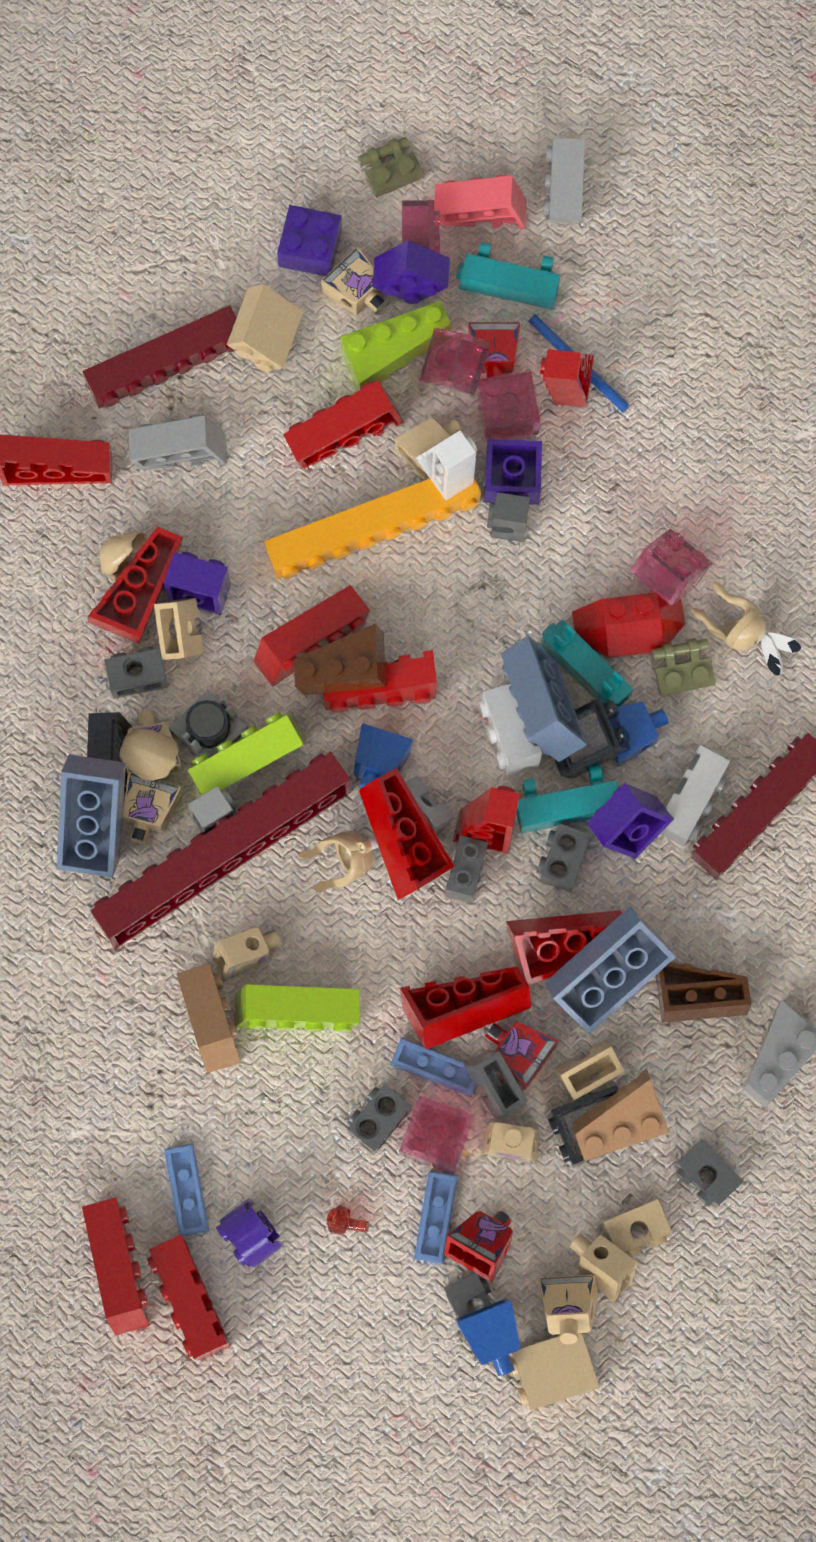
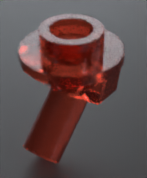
[326,1205,369,1235]

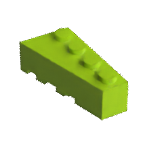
[340,301,451,391]
[188,710,307,795]
[235,984,360,1032]

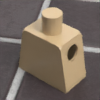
[395,418,462,480]
[570,1234,638,1303]

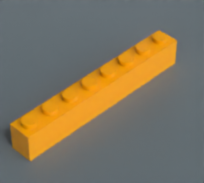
[264,478,481,579]

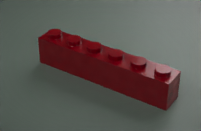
[82,305,237,409]
[692,733,816,881]

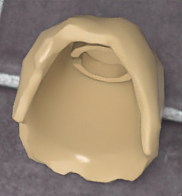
[100,532,147,581]
[119,729,178,781]

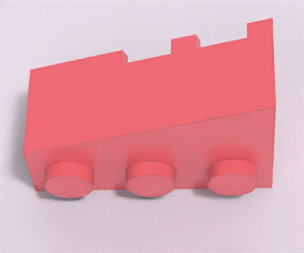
[434,174,527,229]

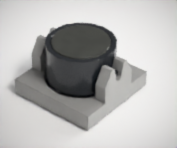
[169,689,249,757]

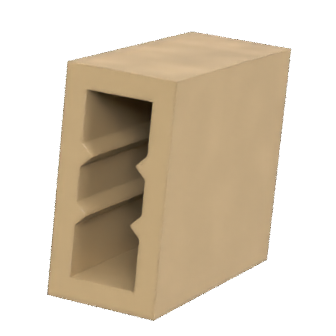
[227,284,304,372]
[511,1333,600,1411]

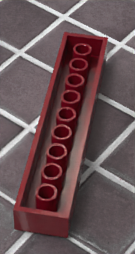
[90,752,351,950]

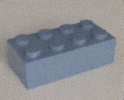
[500,636,587,762]
[57,754,126,878]
[544,906,676,1034]

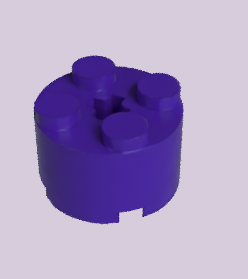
[216,1198,284,1268]

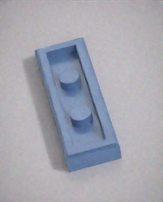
[390,1037,477,1097]
[164,1143,209,1236]
[414,1171,458,1264]

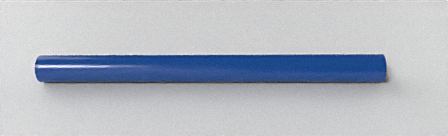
[528,314,630,413]

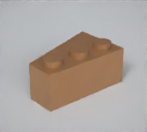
[177,963,241,1073]
[573,1068,669,1161]

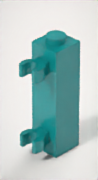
[456,242,561,310]
[541,619,633,707]
[516,765,618,834]

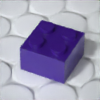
[277,205,342,276]
[372,240,450,304]
[484,439,542,505]
[164,552,231,615]
[587,783,674,859]

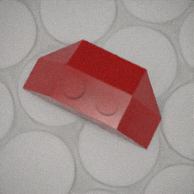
[572,592,686,658]

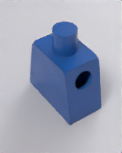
[597,702,669,766]
[353,723,413,789]
[454,1298,521,1376]

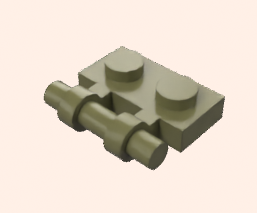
[357,137,424,198]
[652,638,716,696]

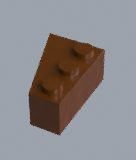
[294,623,386,695]
[655,962,751,1023]

